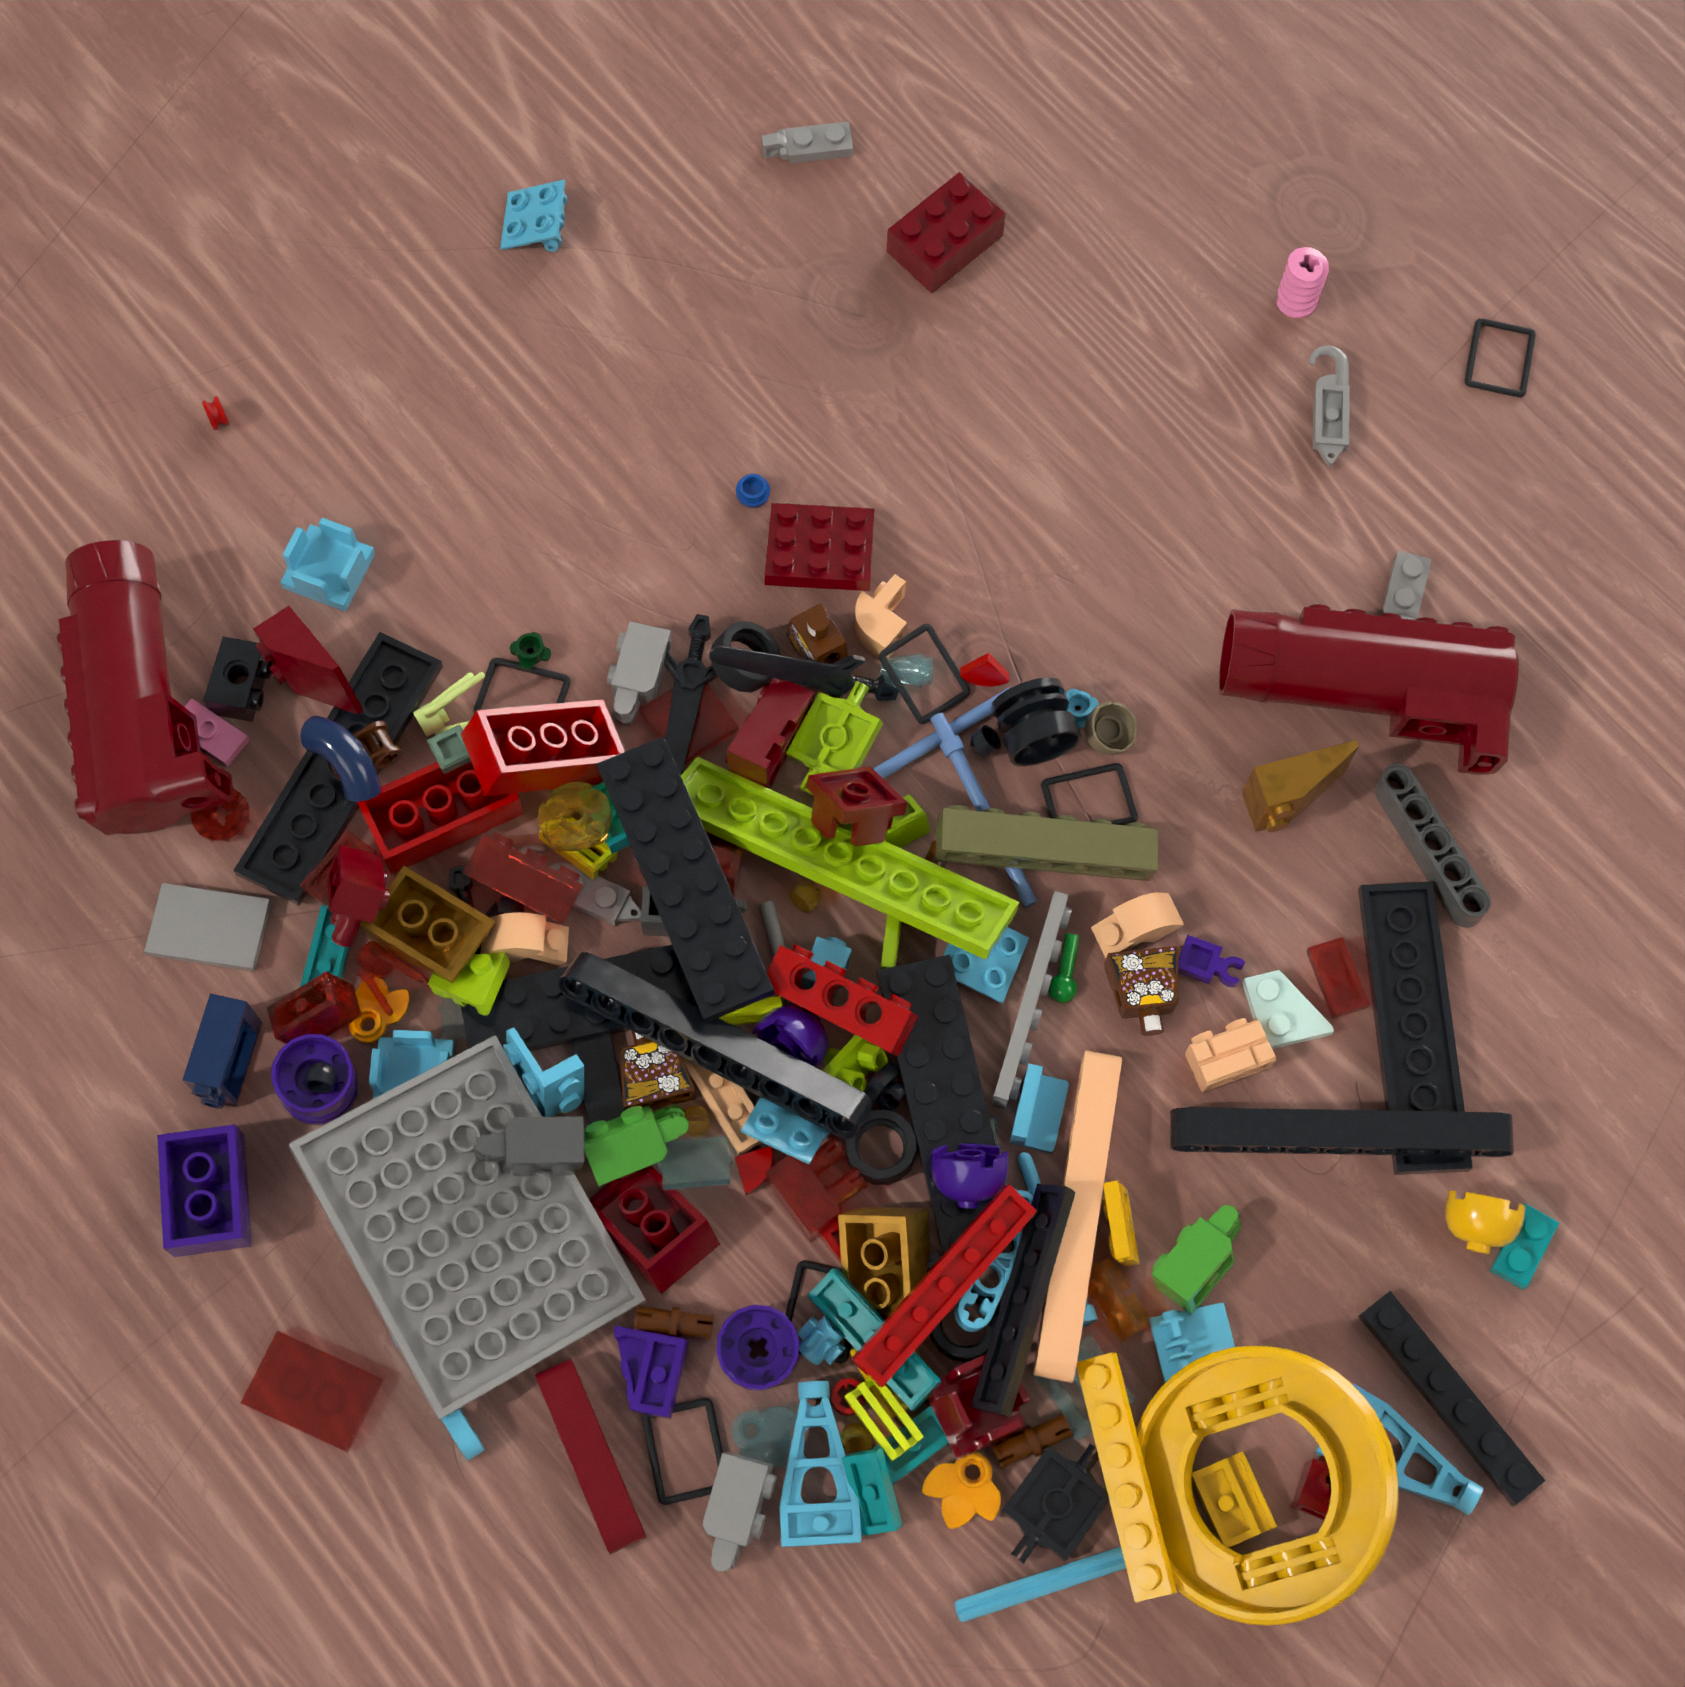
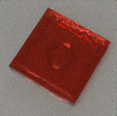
[640,684,739,764]

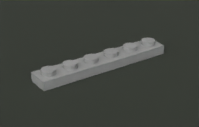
[991,891,1072,1109]

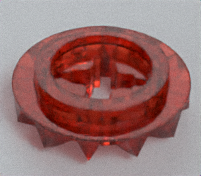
[191,788,250,843]

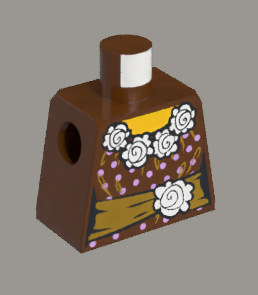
[786,604,848,664]
[1104,946,1178,1036]
[620,1031,696,1110]

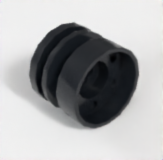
[991,677,1082,767]

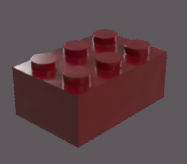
[886,172,1006,293]

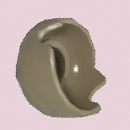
[1084,701,1138,756]

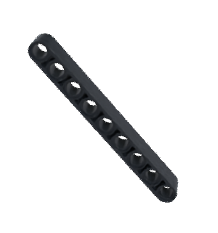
[558,952,872,1139]
[1170,1107,1514,1157]

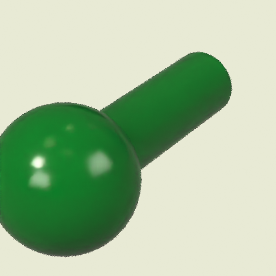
[1048,933,1080,1003]

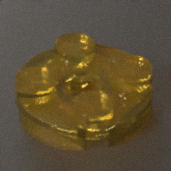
[538,782,612,852]

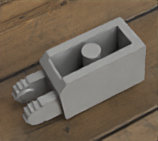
[607,621,672,727]
[702,1451,777,1573]

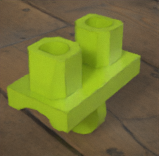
[822,1035,888,1092]

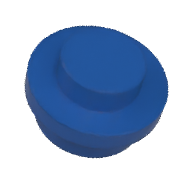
[736,474,770,508]

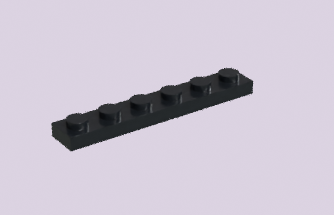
[971,1183,1076,1418]
[1358,1291,1545,1506]

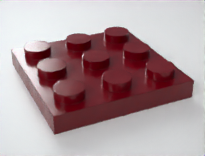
[764,503,875,591]

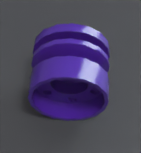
[271,1034,358,1125]
[716,1305,799,1391]

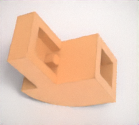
[854,574,907,659]
[1091,892,1184,958]
[480,913,569,965]

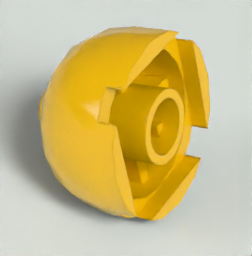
[1445,1190,1526,1254]

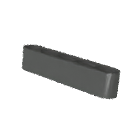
[1375,763,1491,928]

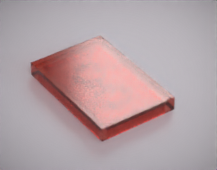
[241,1331,383,1453]

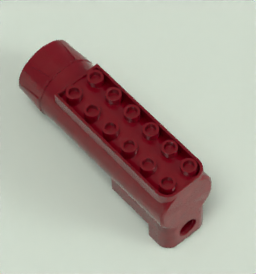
[57,540,234,836]
[1219,604,1519,775]

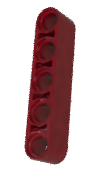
[535,1358,647,1555]

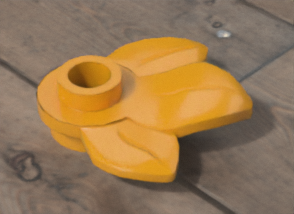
[334,971,410,1043]
[922,1452,1001,1529]

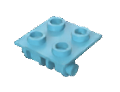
[500,180,567,252]
[943,927,1029,1003]
[741,1097,830,1164]
[1149,1302,1235,1383]

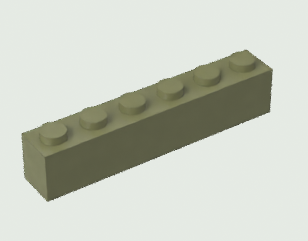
[935,805,1158,881]

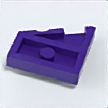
[614,1326,689,1419]

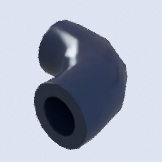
[300,716,381,802]

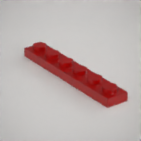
[850,1184,1037,1387]

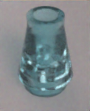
[880,653,934,688]

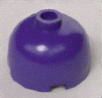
[752,1004,828,1068]
[931,1143,1008,1208]

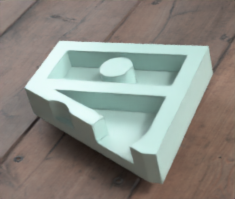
[1242,970,1334,1049]

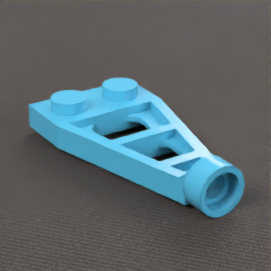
[780,1381,861,1547]
[1314,1383,1483,1515]

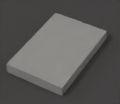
[144,883,272,972]

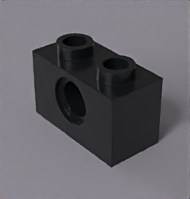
[203,636,273,722]

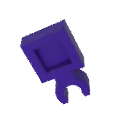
[1178,935,1245,987]

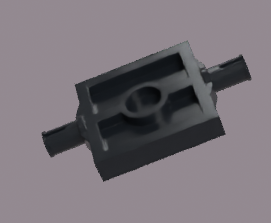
[1001,1444,1109,1564]

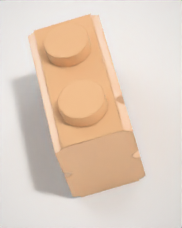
[1185,1018,1276,1093]

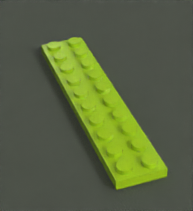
[681,756,1019,960]

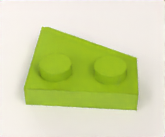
[428,952,511,1016]

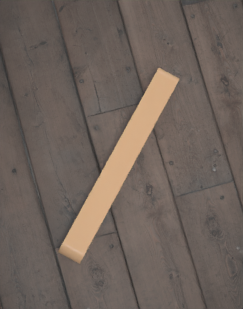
[1033,1050,1122,1383]

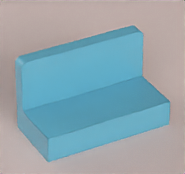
[1009,1063,1069,1153]

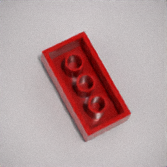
[461,699,625,796]
[357,762,524,875]

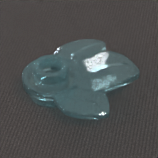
[731,1406,797,1468]

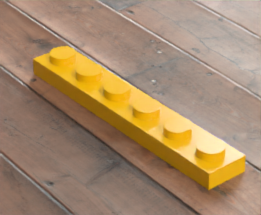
[1076,1352,1177,1602]

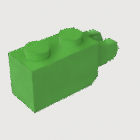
[584,1104,689,1186]
[1152,1204,1242,1315]

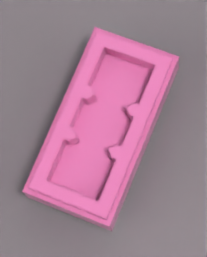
[185,698,250,768]

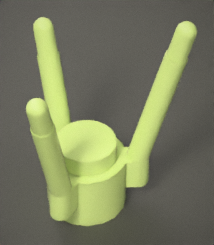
[413,672,485,737]

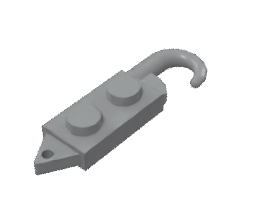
[1309,345,1350,468]
[512,844,641,926]

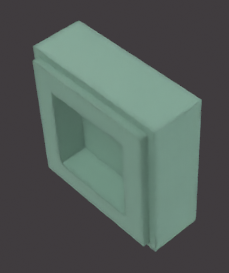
[427,724,471,774]

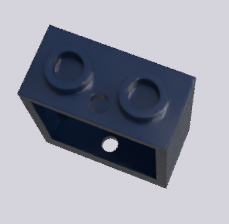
[183,993,263,1109]

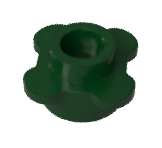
[509,632,551,671]

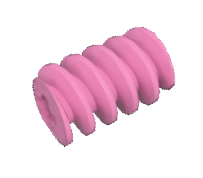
[1276,247,1329,318]

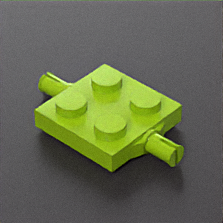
[786,681,883,795]

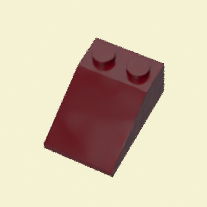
[253,606,364,714]
[589,1165,720,1294]

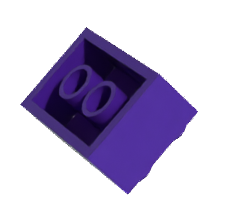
[157,1124,252,1257]

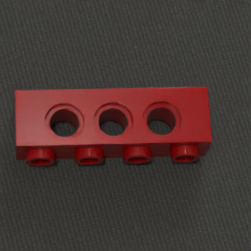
[767,944,918,1056]

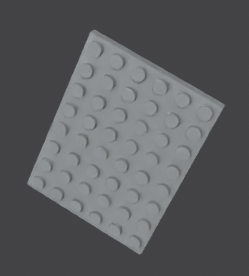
[289,1035,646,1421]

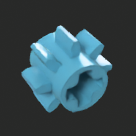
[797,1316,845,1365]

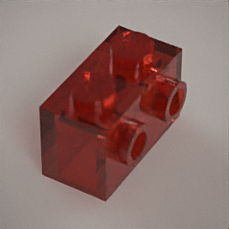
[267,971,362,1044]

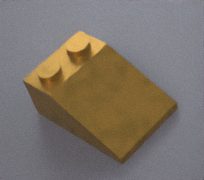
[1242,740,1359,832]
[361,866,496,983]
[838,1207,931,1320]

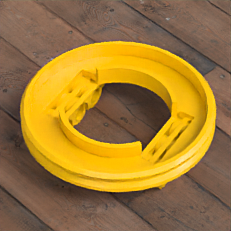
[1136,1346,1399,1626]

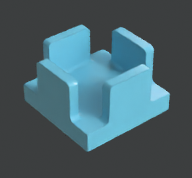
[280,518,376,612]
[369,1030,455,1099]

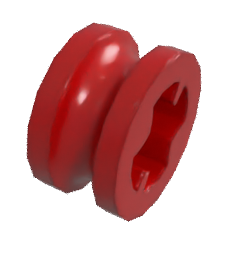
[202,396,230,431]
[831,1378,866,1416]

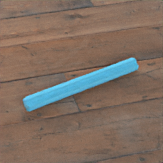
[954,1546,1126,1622]

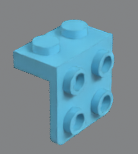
[503,1028,584,1117]

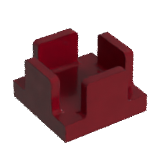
[806,766,907,847]
[927,1354,1030,1460]

